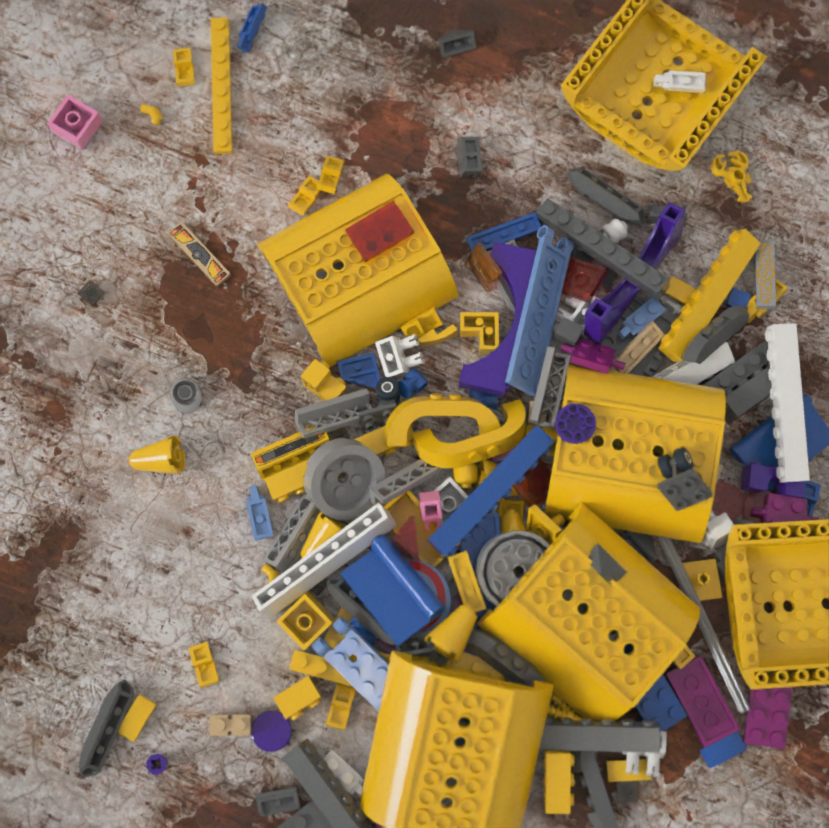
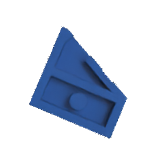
[337,353,380,389]

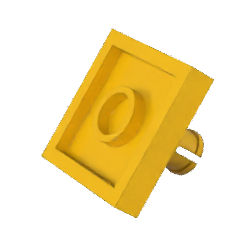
[526,504,565,545]
[679,559,723,601]

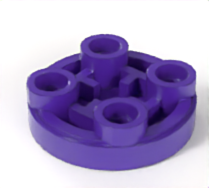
[555,403,596,444]
[251,711,292,752]

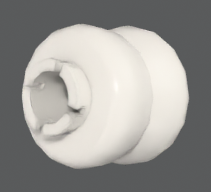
[601,219,628,244]

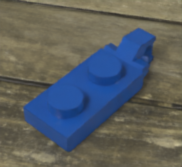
[237,3,268,53]

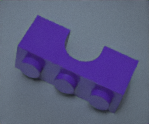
[741,462,805,498]

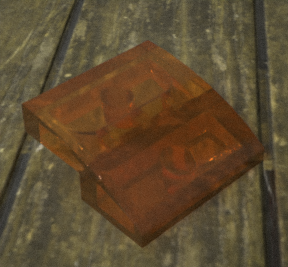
[465,243,502,293]

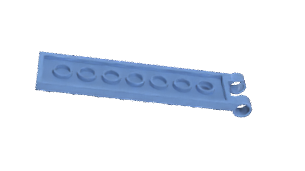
[505,225,574,396]
[312,616,466,746]

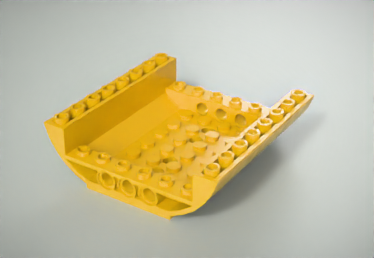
[561,0,767,171]
[256,174,459,367]
[544,364,726,543]
[476,502,700,721]
[724,519,829,689]
[359,650,554,828]

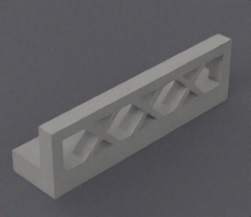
[530,346,571,429]
[295,388,372,439]
[369,459,446,505]
[263,494,320,572]

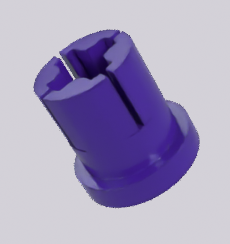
[146,754,168,775]

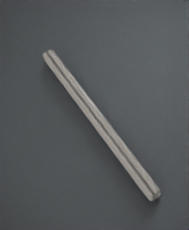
[657,536,750,713]

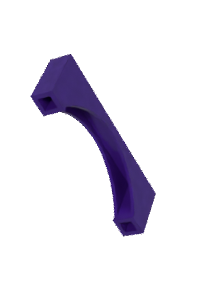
[584,202,686,344]
[459,241,536,398]

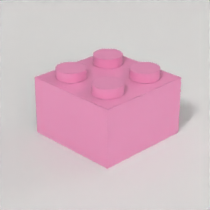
[47,95,103,150]

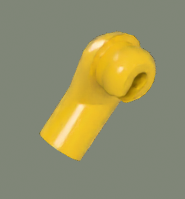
[140,103,163,125]
[261,563,280,583]

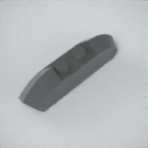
[566,166,645,225]
[681,305,750,364]
[327,575,405,646]
[466,627,546,687]
[79,679,134,777]
[572,751,618,828]

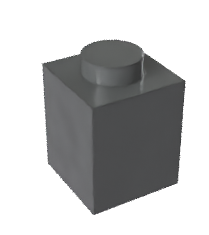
[552,317,584,347]

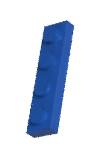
[466,212,541,256]

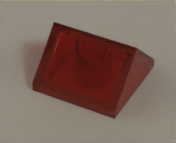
[392,516,419,560]

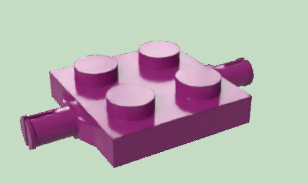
[560,339,626,374]
[751,493,819,523]

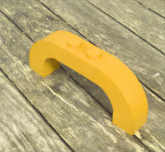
[384,393,501,446]
[412,399,527,468]

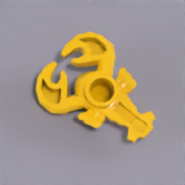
[710,151,752,204]

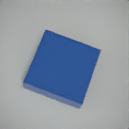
[726,288,751,308]

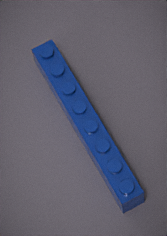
[427,425,554,558]

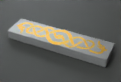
[755,240,776,309]

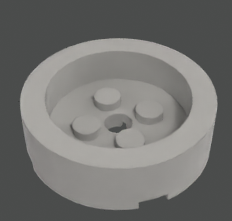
[303,438,385,520]
[475,531,550,607]

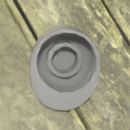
[171,377,202,413]

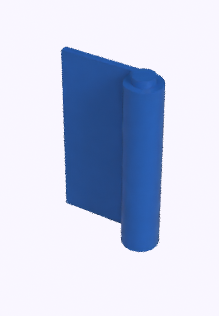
[729,394,829,495]
[340,535,446,647]

